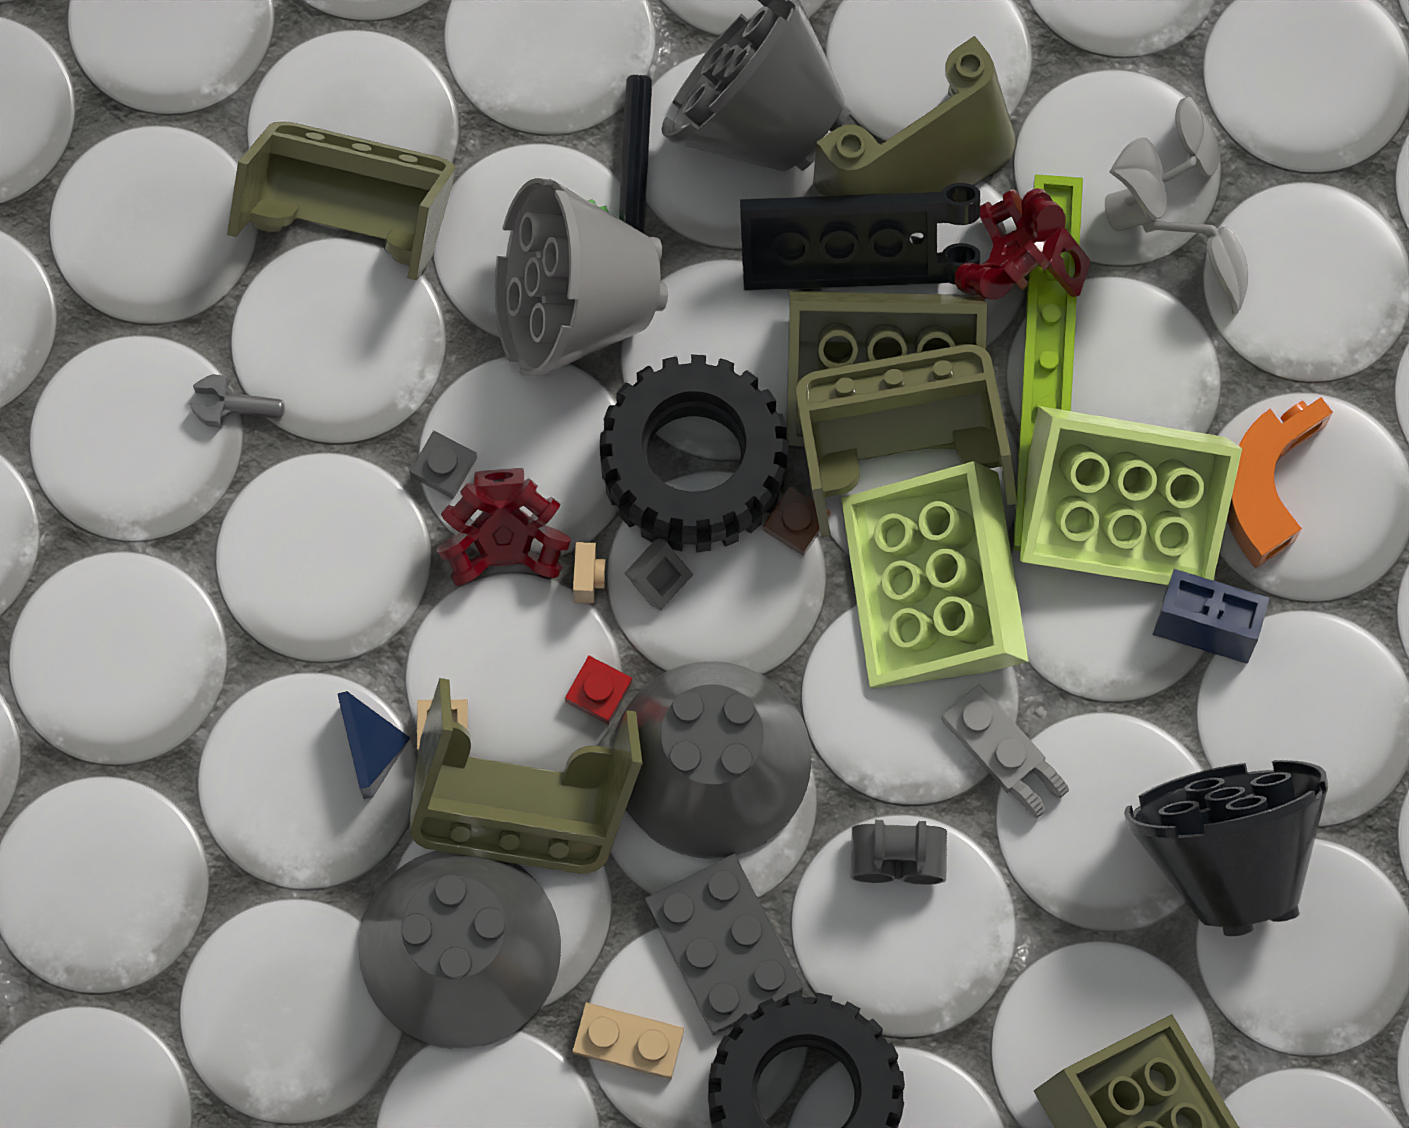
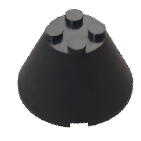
[1124,760,1328,936]

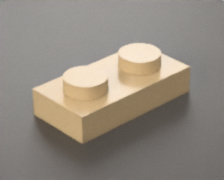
[573,1002,684,1080]

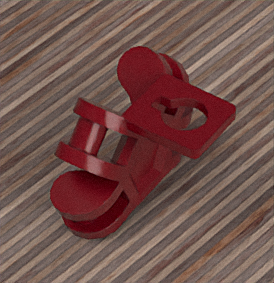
[955,188,1090,300]
[437,468,571,586]

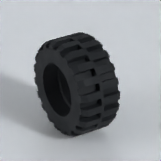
[599,354,788,552]
[708,992,905,1128]

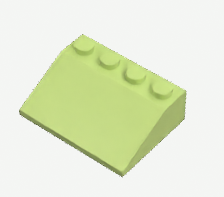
[1020,406,1242,585]
[841,461,1029,688]

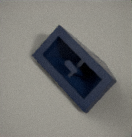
[337,691,410,799]

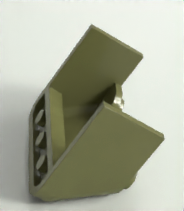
[227,121,455,280]
[796,344,1017,538]
[410,678,642,874]

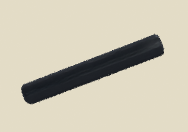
[619,75,652,234]

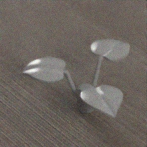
[1105,97,1248,314]

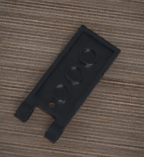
[740,183,980,291]

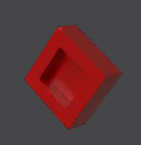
[565,655,633,725]

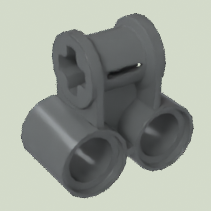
[850,819,947,885]

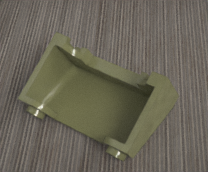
[813,36,1015,196]

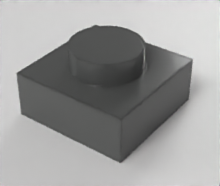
[409,430,477,499]
[624,538,693,610]

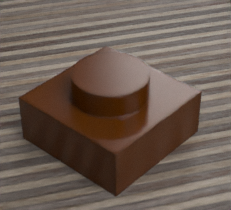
[763,486,831,556]

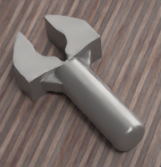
[190,374,285,428]

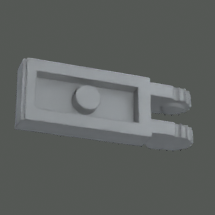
[941,683,1069,818]

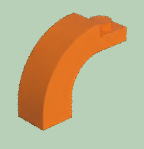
[1227,397,1333,569]

